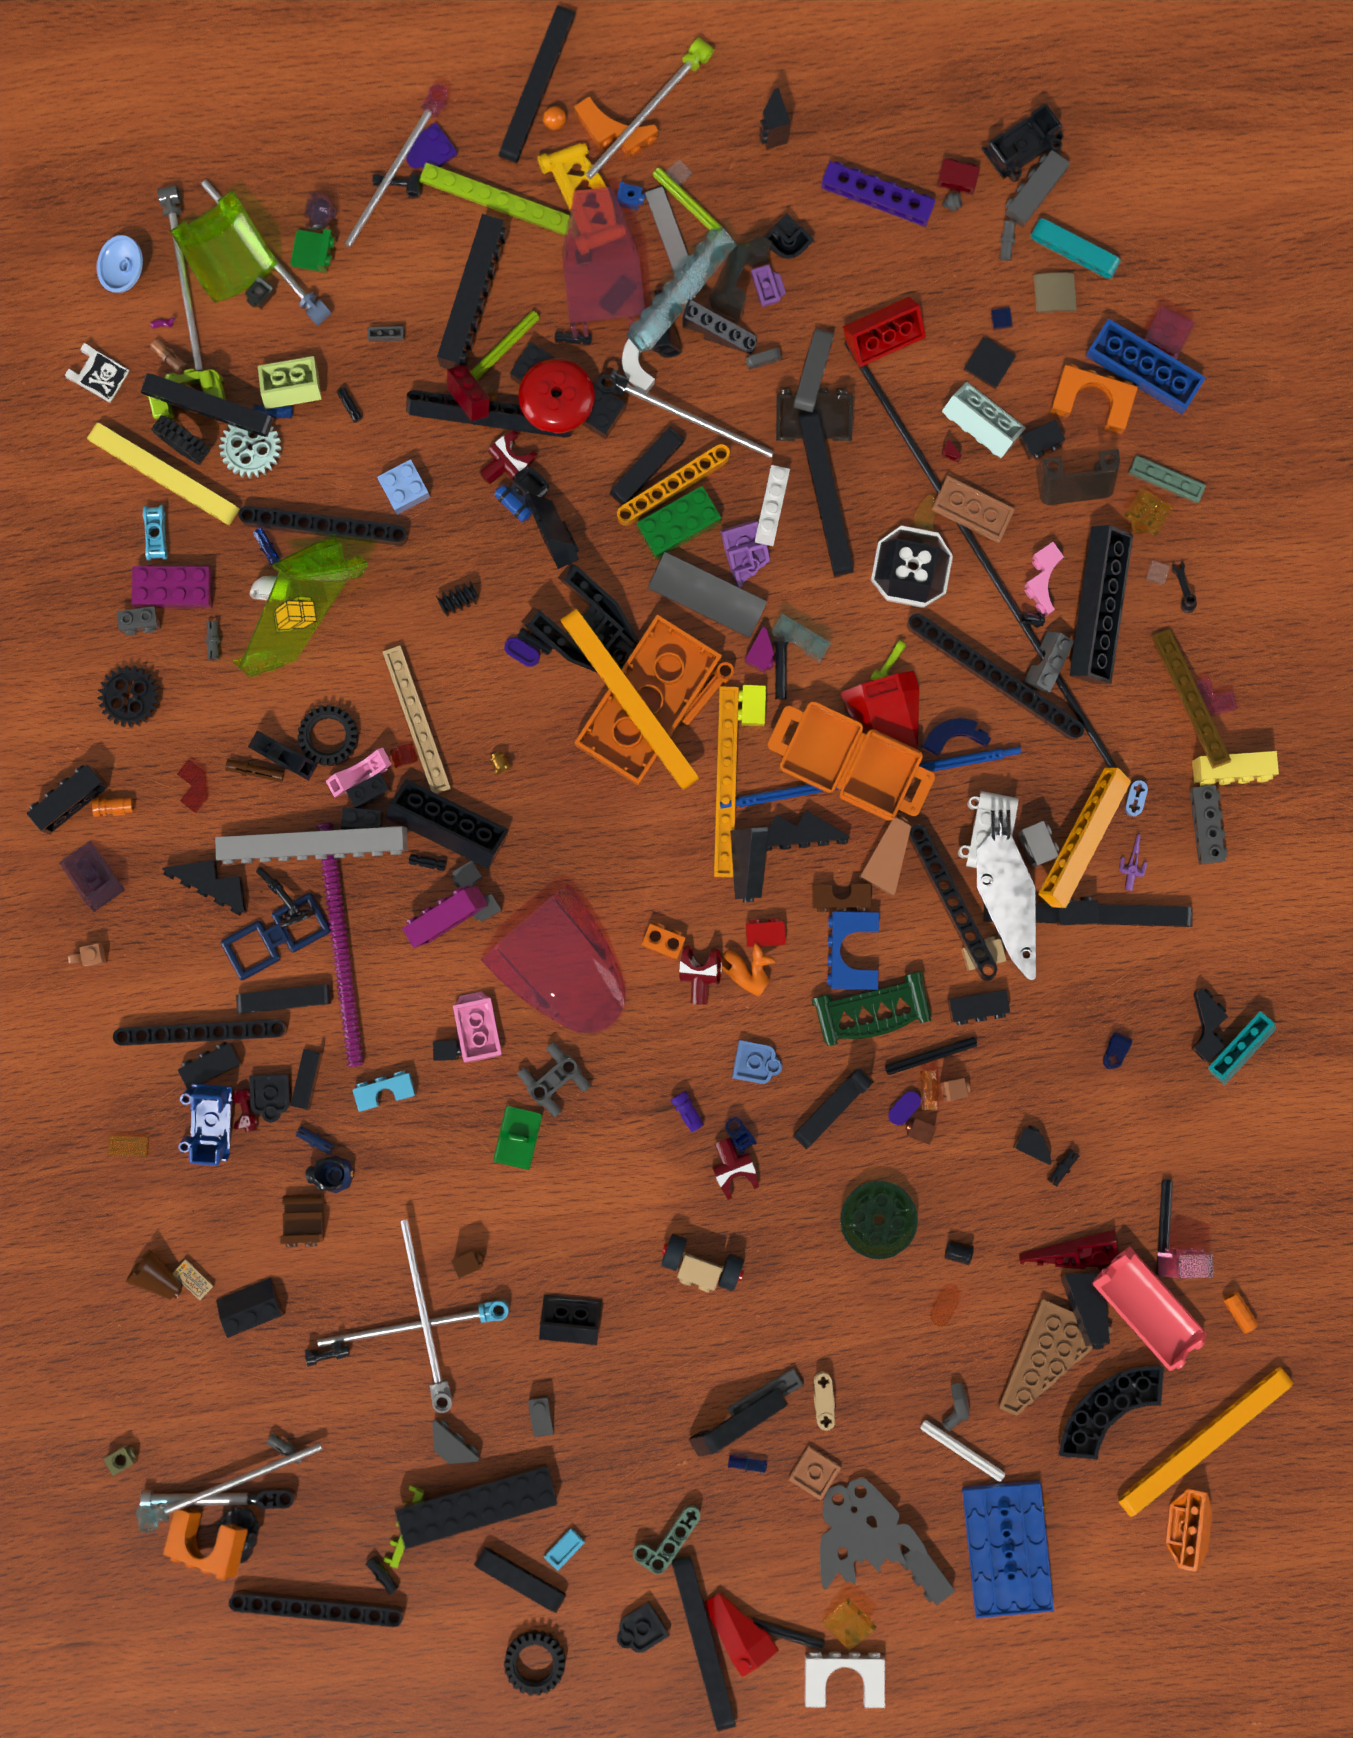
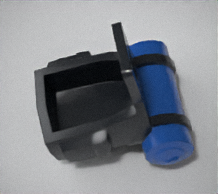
[494,466,549,523]

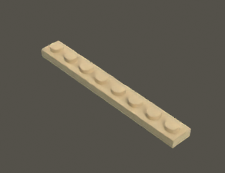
[383,646,451,794]

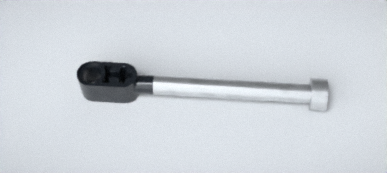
[140,1488,296,1510]

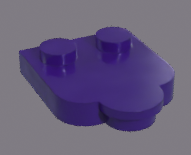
[406,122,458,169]

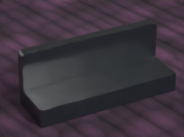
[290,1049,323,1110]

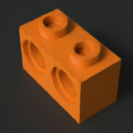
[641,922,686,960]

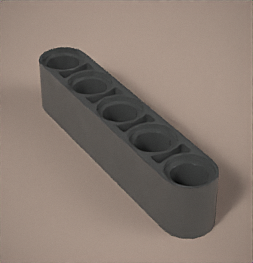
[794,328,834,412]

